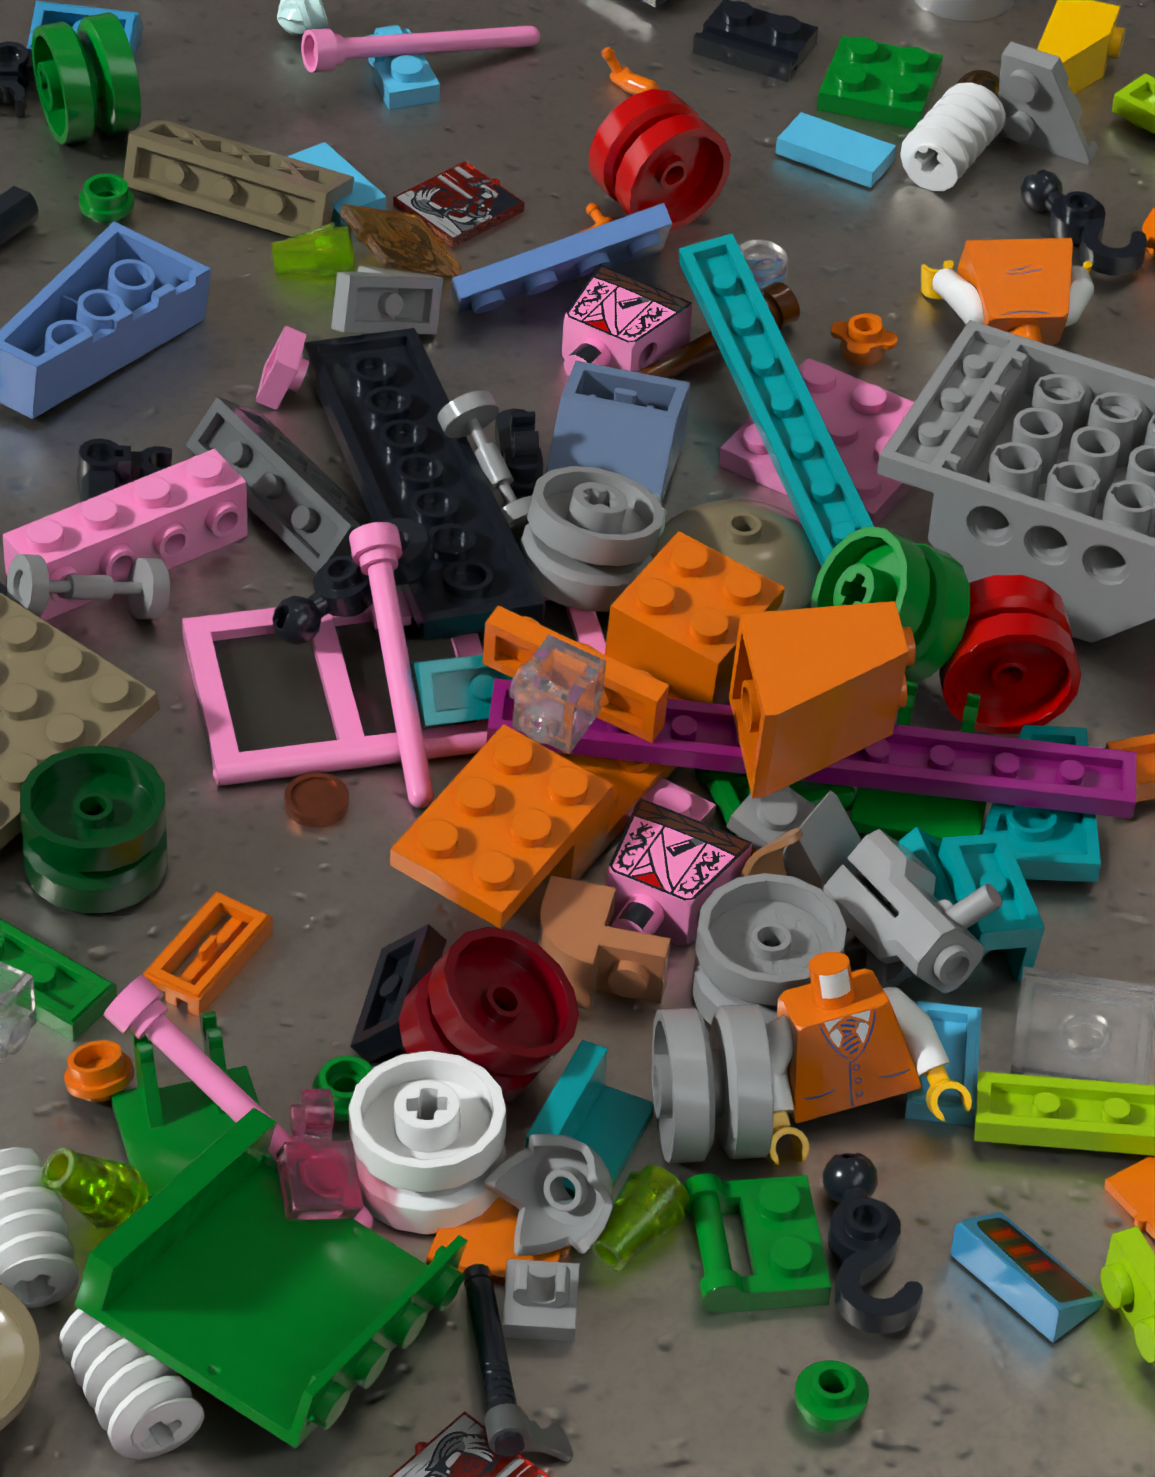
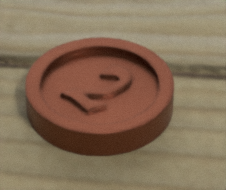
[284,772,349,827]

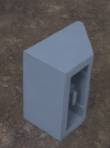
[545,361,690,504]

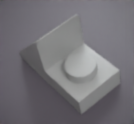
[331,266,443,334]
[726,786,862,891]

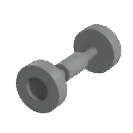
[437,390,532,541]
[7,554,170,620]

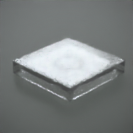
[1010,966,1155,1085]

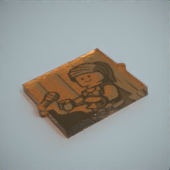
[339,204,462,277]

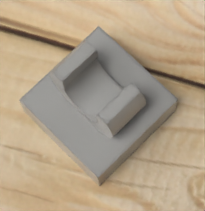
[502,1259,580,1342]

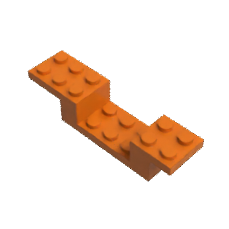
[390,531,785,929]

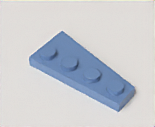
[450,203,672,314]

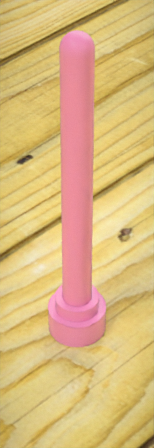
[301,25,540,73]
[349,522,434,808]
[103,974,373,1229]

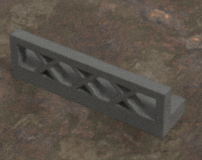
[185,396,373,573]

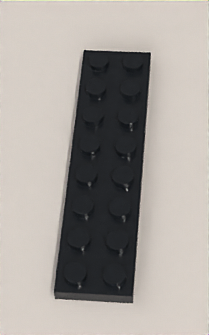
[303,328,545,641]

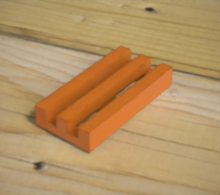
[143,891,273,1017]

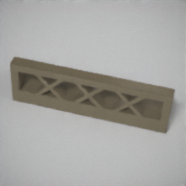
[123,118,354,245]

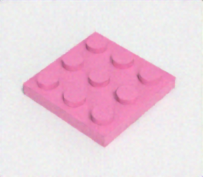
[719,358,914,527]

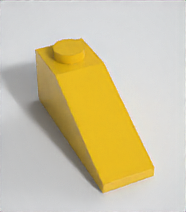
[1037,0,1126,94]

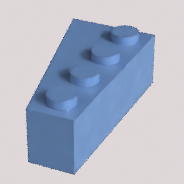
[0,221,211,419]

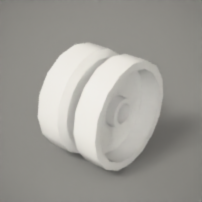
[349,1051,506,1235]

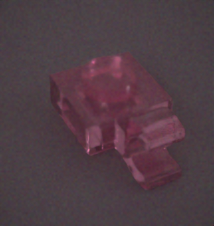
[276,1089,363,1220]

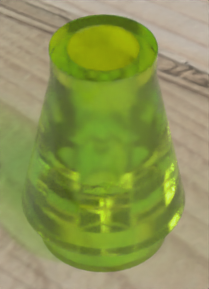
[271,222,355,277]
[42,1147,148,1231]
[591,1164,690,1271]

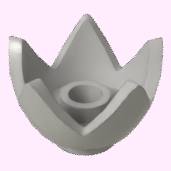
[484,1134,613,1256]

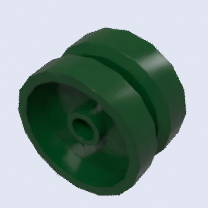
[20,746,168,914]

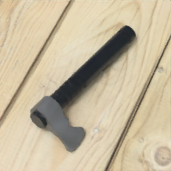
[463,1264,573,1462]

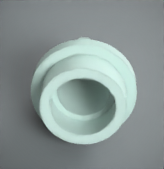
[277,0,329,37]

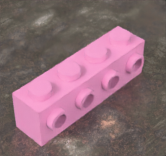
[2,448,248,621]

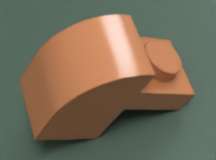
[538,875,671,1010]

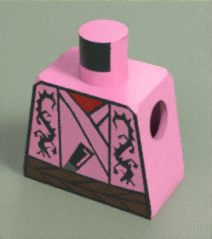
[562,264,692,376]
[606,798,752,946]

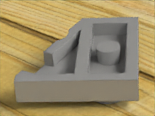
[998,41,1098,166]

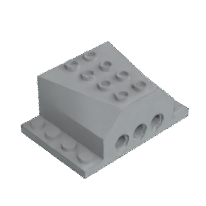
[877,320,1155,643]

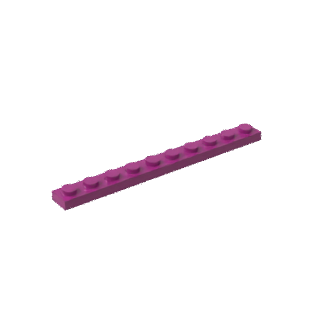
[486,678,1137,819]

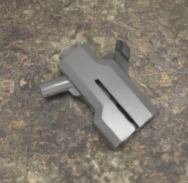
[823,829,1003,994]

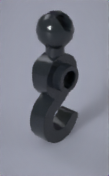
[1020,169,1147,276]
[272,518,434,645]
[823,1152,923,1334]

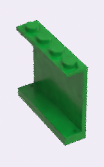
[74,1108,468,1449]

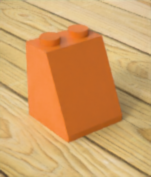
[729,601,916,799]

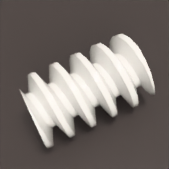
[900,82,1006,191]
[0,1147,79,1308]
[58,1308,205,1460]

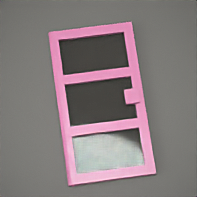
[182,591,606,786]

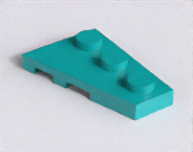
[983,725,1101,882]

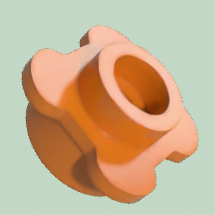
[831,313,898,365]

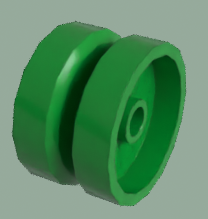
[31,12,141,145]
[811,526,970,682]

